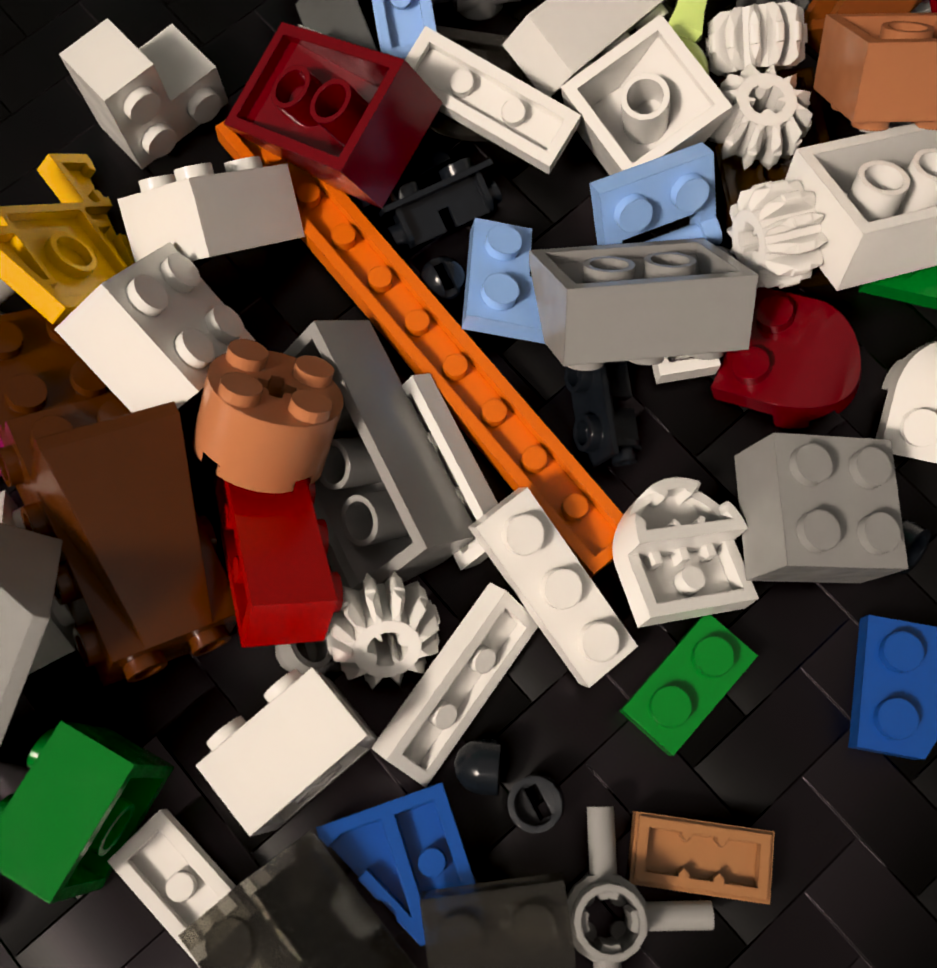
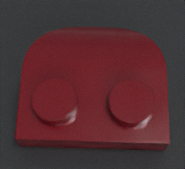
[711,287,862,429]

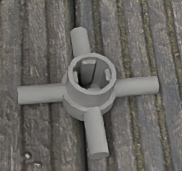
[499,806,714,968]

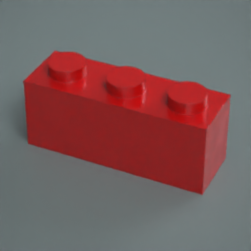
[212,464,343,648]

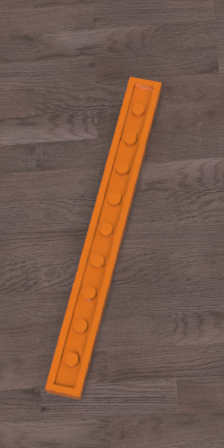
[215,120,624,578]

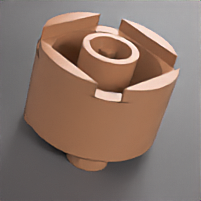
[192,339,344,494]

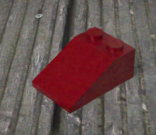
[223,22,443,208]

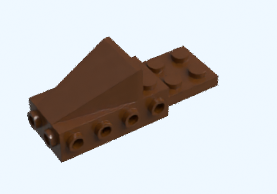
[0,308,237,687]

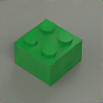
[0,721,175,904]

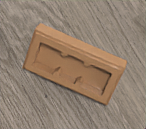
[626,811,775,905]

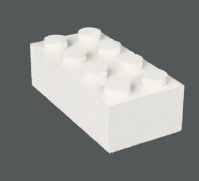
[785,123,937,291]

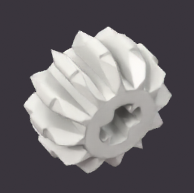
[705,1,808,77]
[709,63,813,171]
[727,179,828,289]
[327,571,440,689]

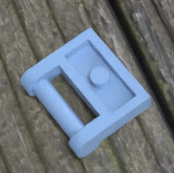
[589,142,722,246]

